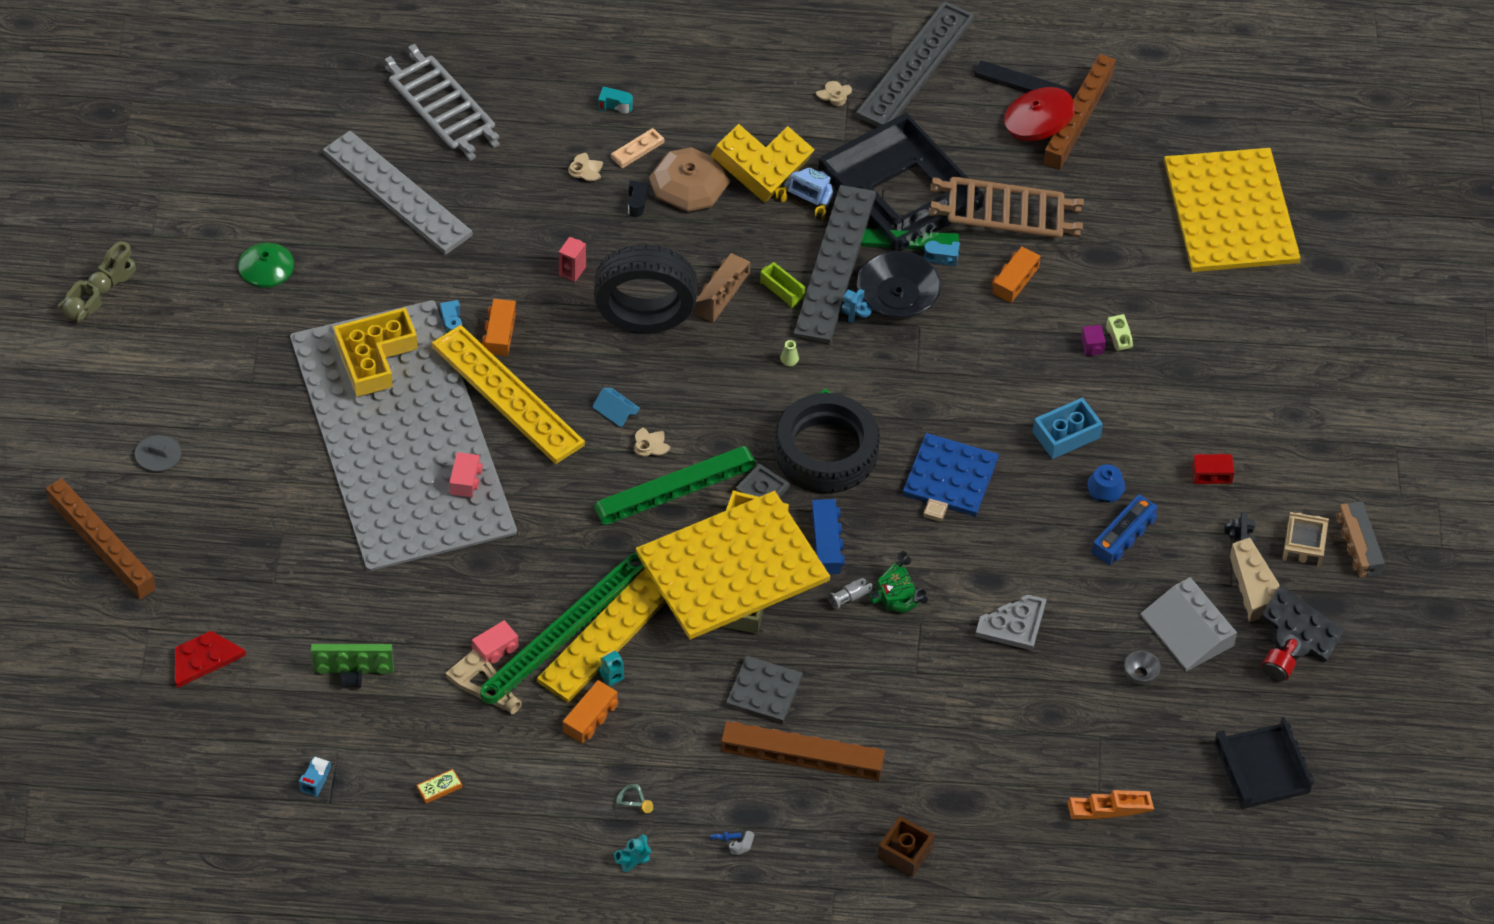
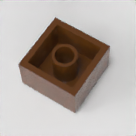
[877,816,935,877]

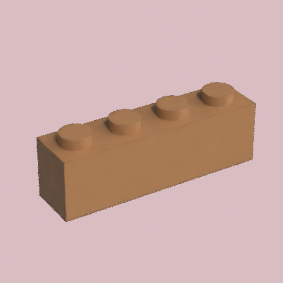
[694,253,750,323]

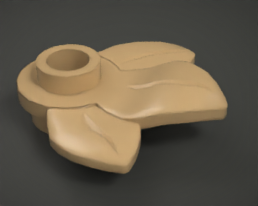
[816,81,852,106]
[568,153,603,181]
[634,428,670,457]

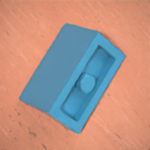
[593,388,640,426]

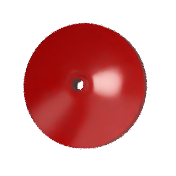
[1004,87,1075,141]

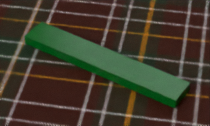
[860,229,959,250]

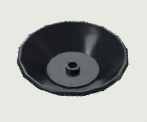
[857,251,942,318]

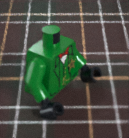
[869,551,928,613]

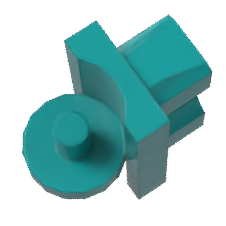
[614,834,652,872]

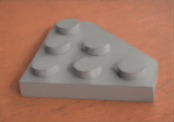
[975,595,1047,651]

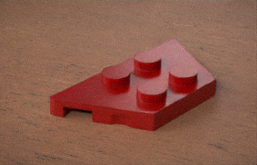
[175,631,246,688]

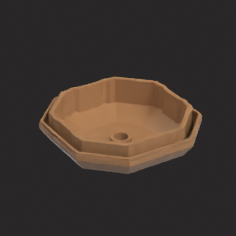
[649,147,730,212]

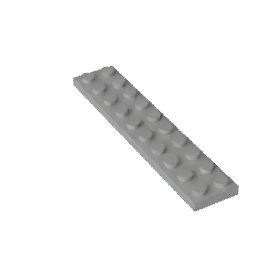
[323,131,473,255]

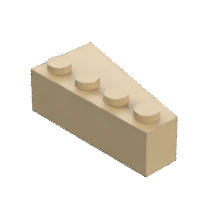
[1230,538,1280,622]

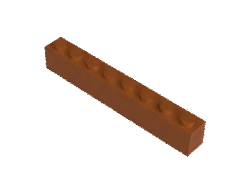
[1044,54,1116,170]
[46,478,156,600]
[721,721,885,781]

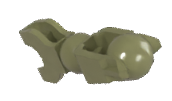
[58,241,136,323]

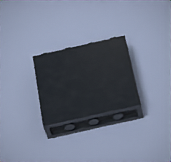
[1214,717,1314,809]

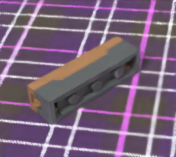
[1336,501,1385,578]

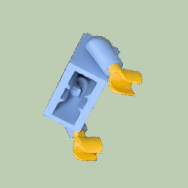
[776,168,833,220]

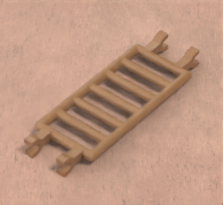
[929,177,1084,238]

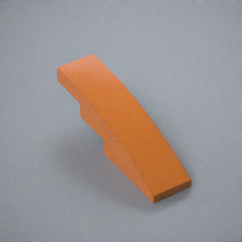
[1067,790,1154,819]

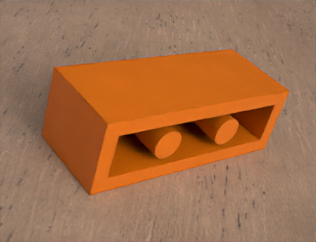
[992,246,1041,303]
[482,299,516,356]
[563,680,618,744]

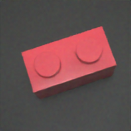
[559,237,586,282]
[449,452,483,497]
[472,620,519,664]

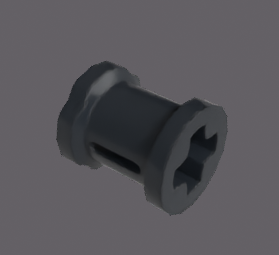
[341,670,362,688]

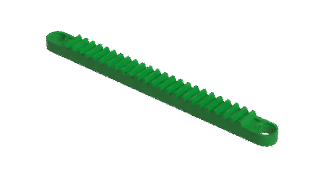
[480,553,645,704]

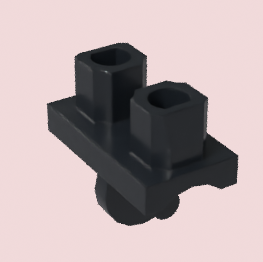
[1224,511,1255,544]

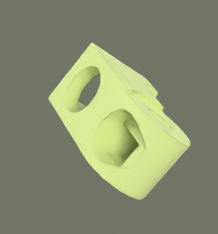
[1106,314,1133,351]

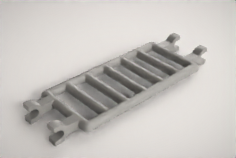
[385,44,500,161]

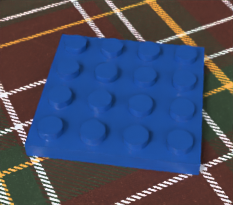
[903,433,999,517]

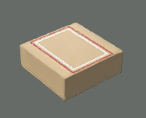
[923,499,948,522]

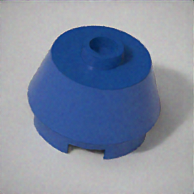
[1087,464,1126,503]

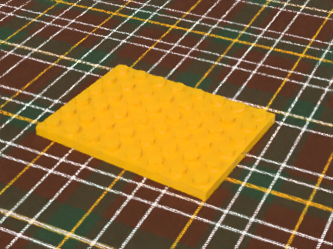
[1164,148,1301,272]
[636,491,830,640]

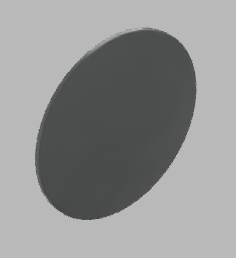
[135,435,181,471]

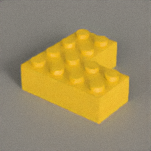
[711,124,815,203]
[333,307,418,397]

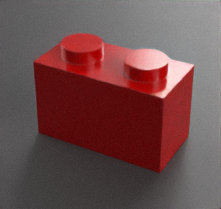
[1192,453,1234,484]

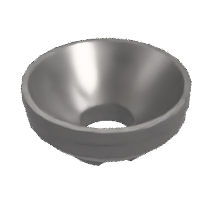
[1124,651,1161,684]

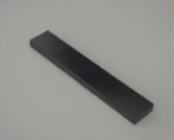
[974,60,1079,100]

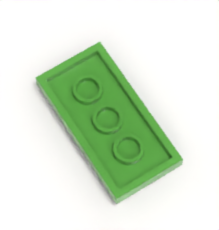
[311,644,394,674]

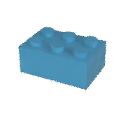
[1032,397,1103,459]

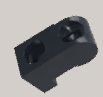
[628,180,648,217]

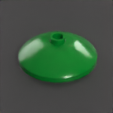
[238,242,294,288]

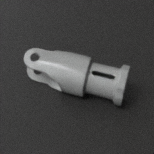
[828,578,873,610]

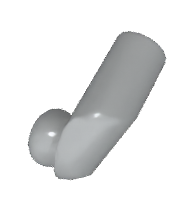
[729,831,755,855]

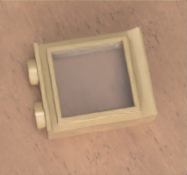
[1283,512,1329,567]

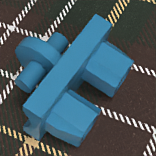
[841,289,872,324]

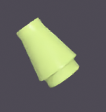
[780,340,799,367]

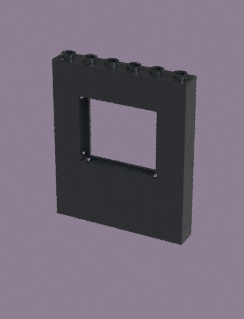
[818,113,984,251]

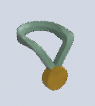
[616,784,653,813]

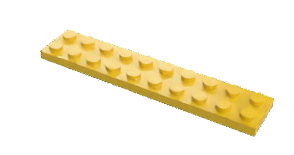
[432,325,585,464]
[537,568,666,703]

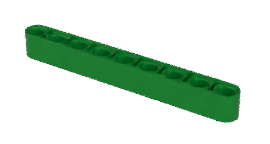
[593,446,756,525]

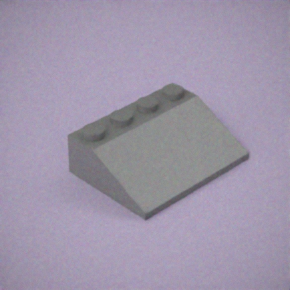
[1140,577,1237,672]

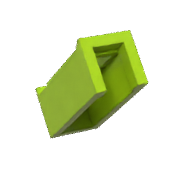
[760,262,805,309]

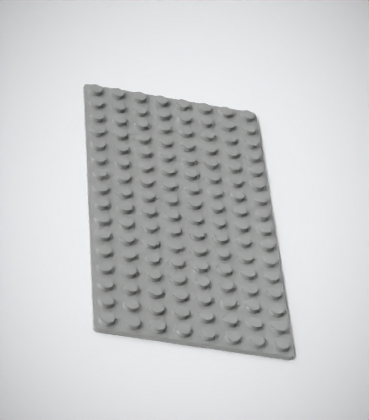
[290,300,517,571]

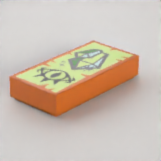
[416,769,462,804]

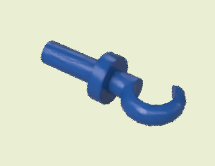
[710,831,742,842]

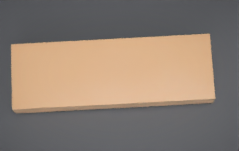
[611,128,664,168]

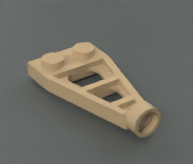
[445,649,522,714]

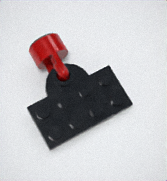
[1260,585,1345,681]

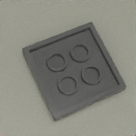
[726,656,803,724]

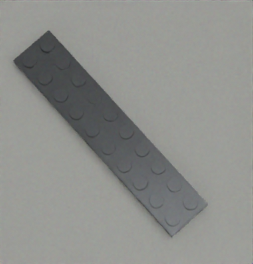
[856,1,975,127]
[794,185,876,344]

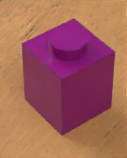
[1081,325,1106,356]

